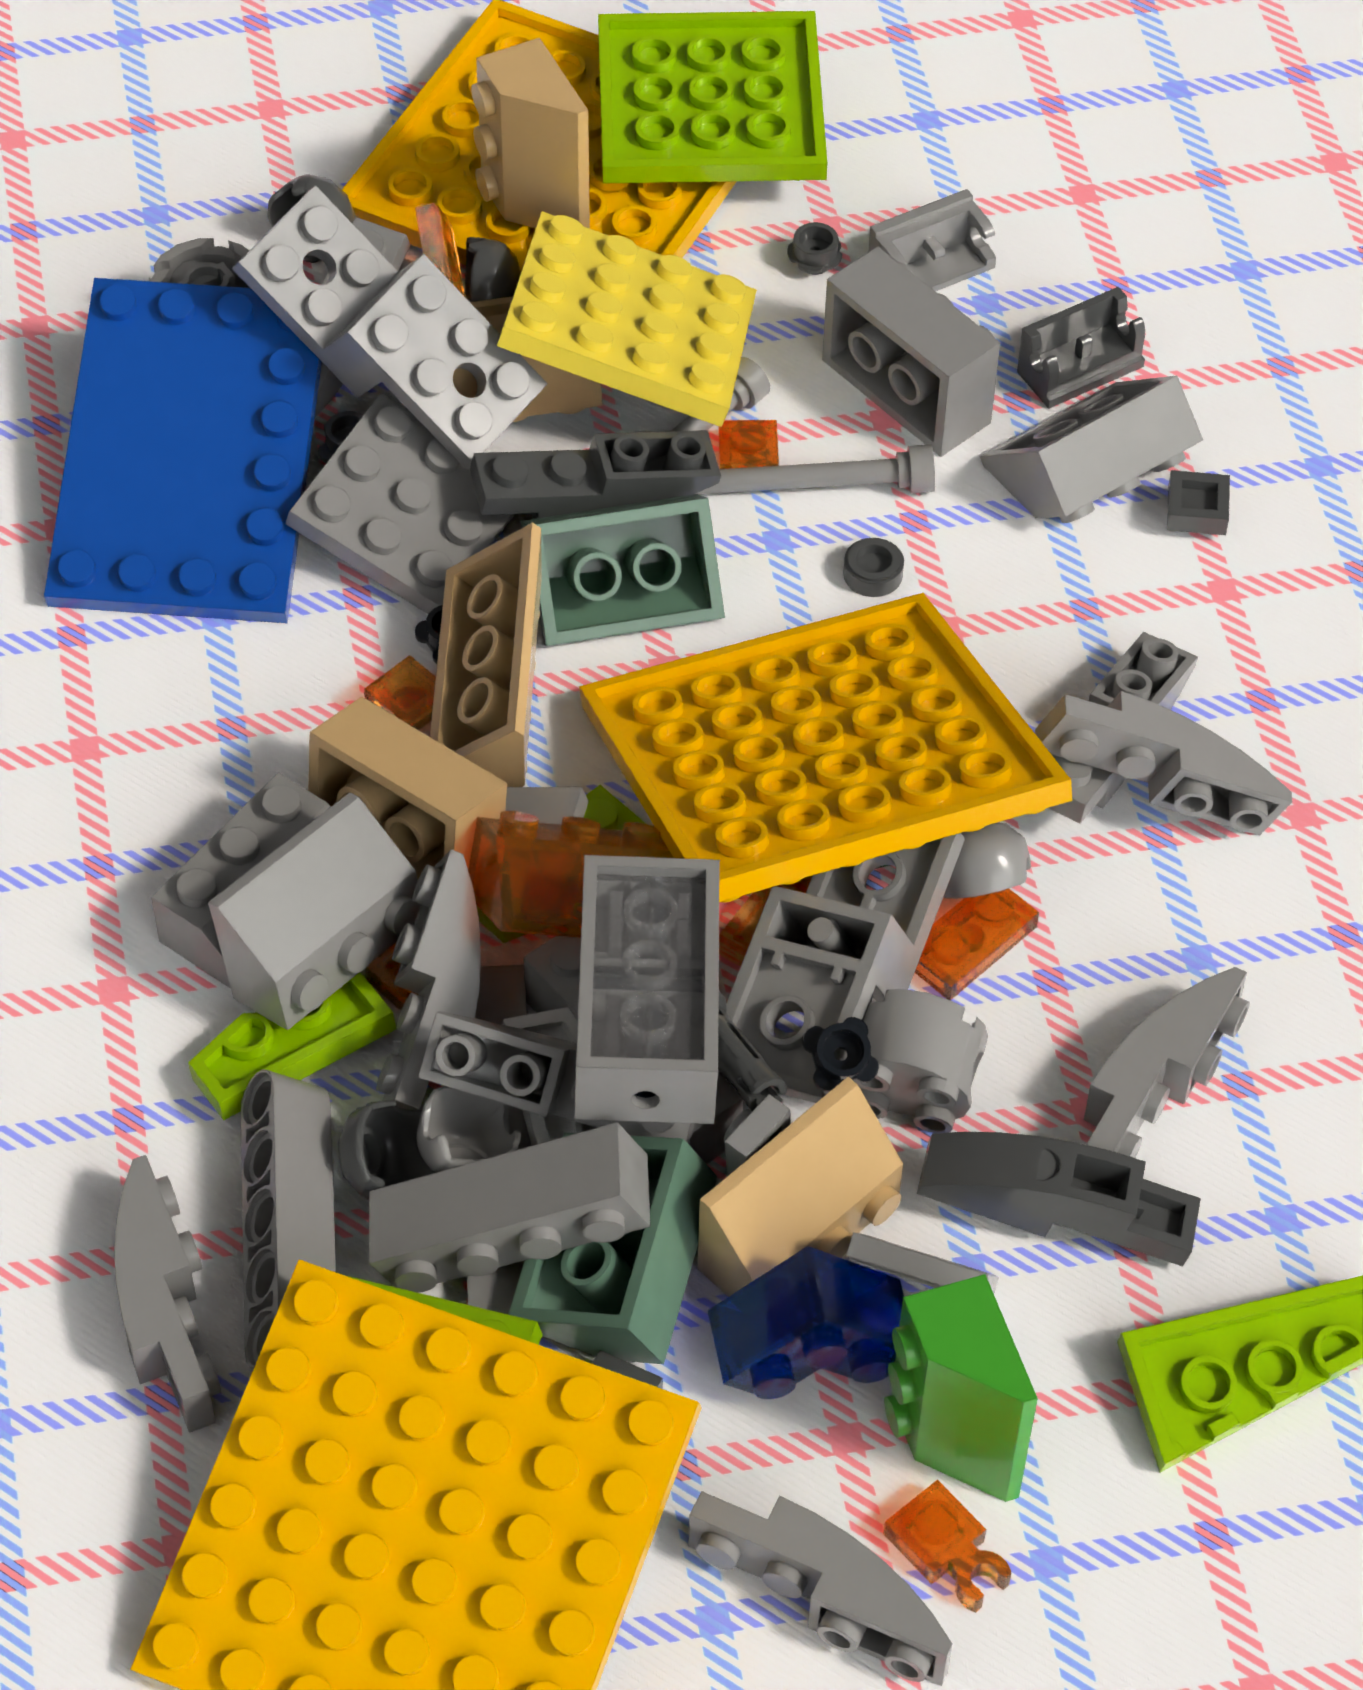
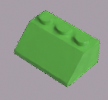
[884,1274,1038,1502]

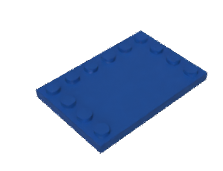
[44,278,322,624]

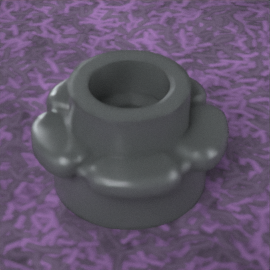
[787,222,842,275]

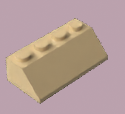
[430,522,542,787]

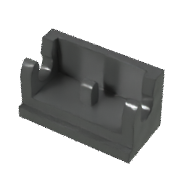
[1017,287,1145,409]

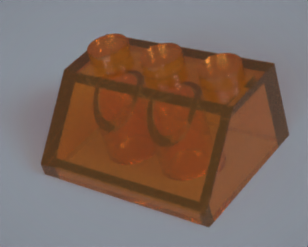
[468,811,674,938]

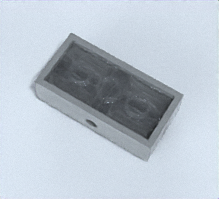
[574,855,720,1124]

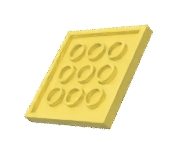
[497,211,757,427]

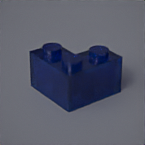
[707,1246,904,1399]

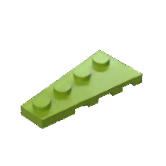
[1117,1275,1363,1473]

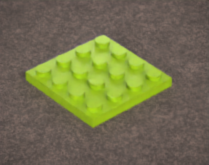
[598,11,828,183]

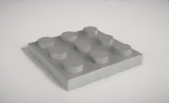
[285,392,515,614]

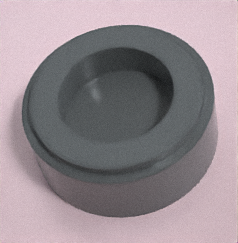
[843,538,904,597]

